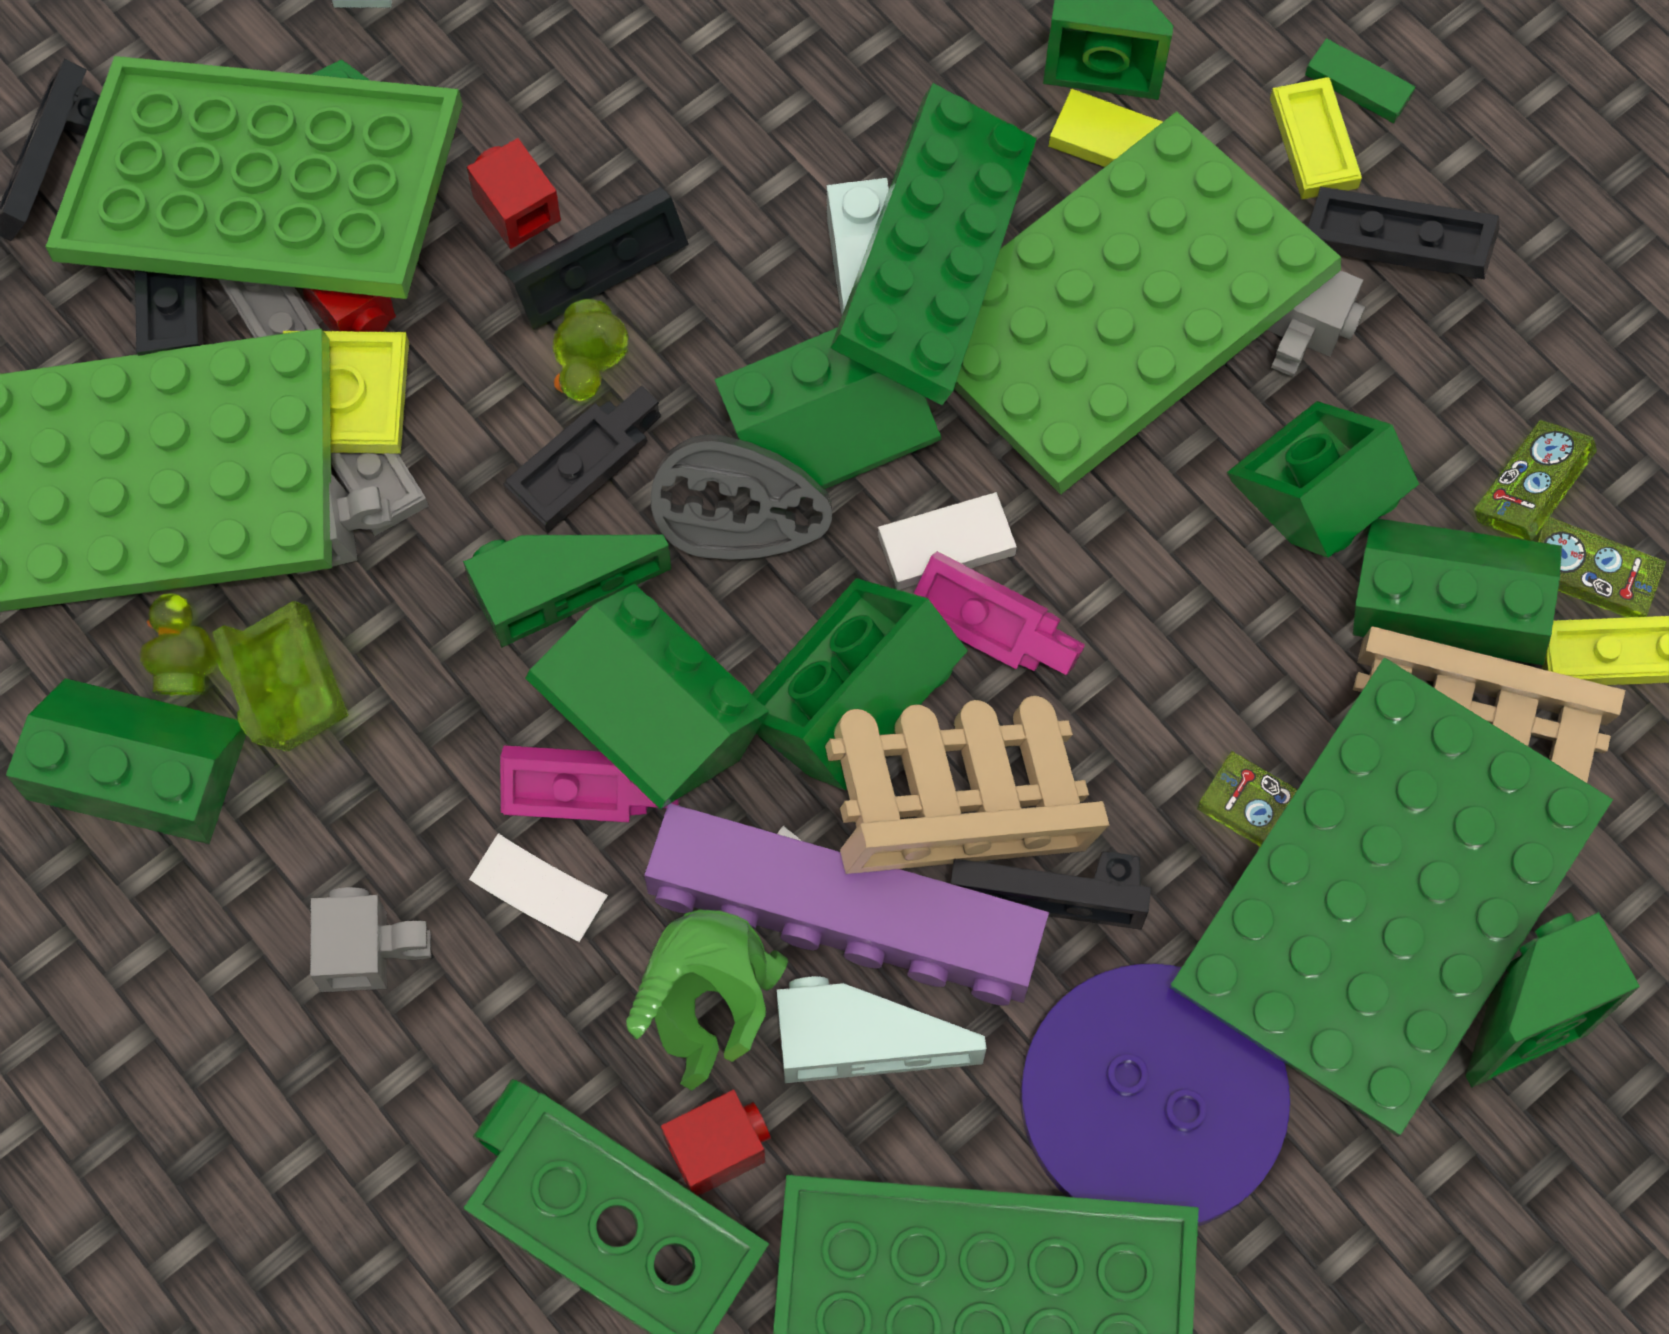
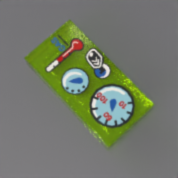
[1474,419,1597,541]
[1536,516,1667,618]
[1197,751,1298,847]

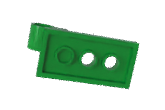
[463,1079,769,1334]

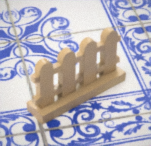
[1353,627,1625,783]
[825,696,1109,874]

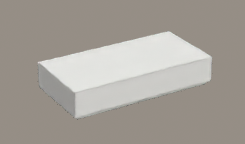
[878,492,1017,590]

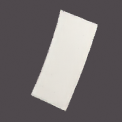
[469,834,608,942]

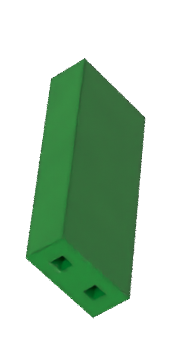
[1305,38,1416,123]

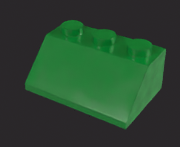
[714,327,942,500]
[1353,518,1562,665]
[752,578,968,790]
[525,584,769,810]
[6,678,249,844]
[1466,912,1640,1088]

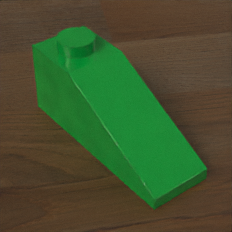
[463,535,672,648]

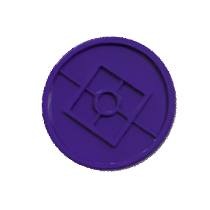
[1020,964,1290,1226]

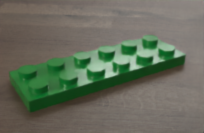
[830,83,1037,405]

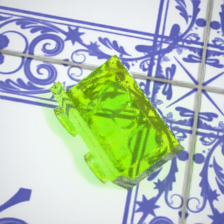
[213,601,349,752]

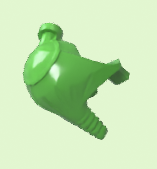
[627,910,788,1091]

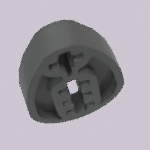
[651,434,832,560]

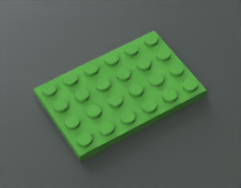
[46,56,463,299]
[954,111,1341,494]
[0,328,332,612]

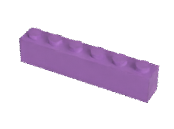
[644,803,1049,1005]

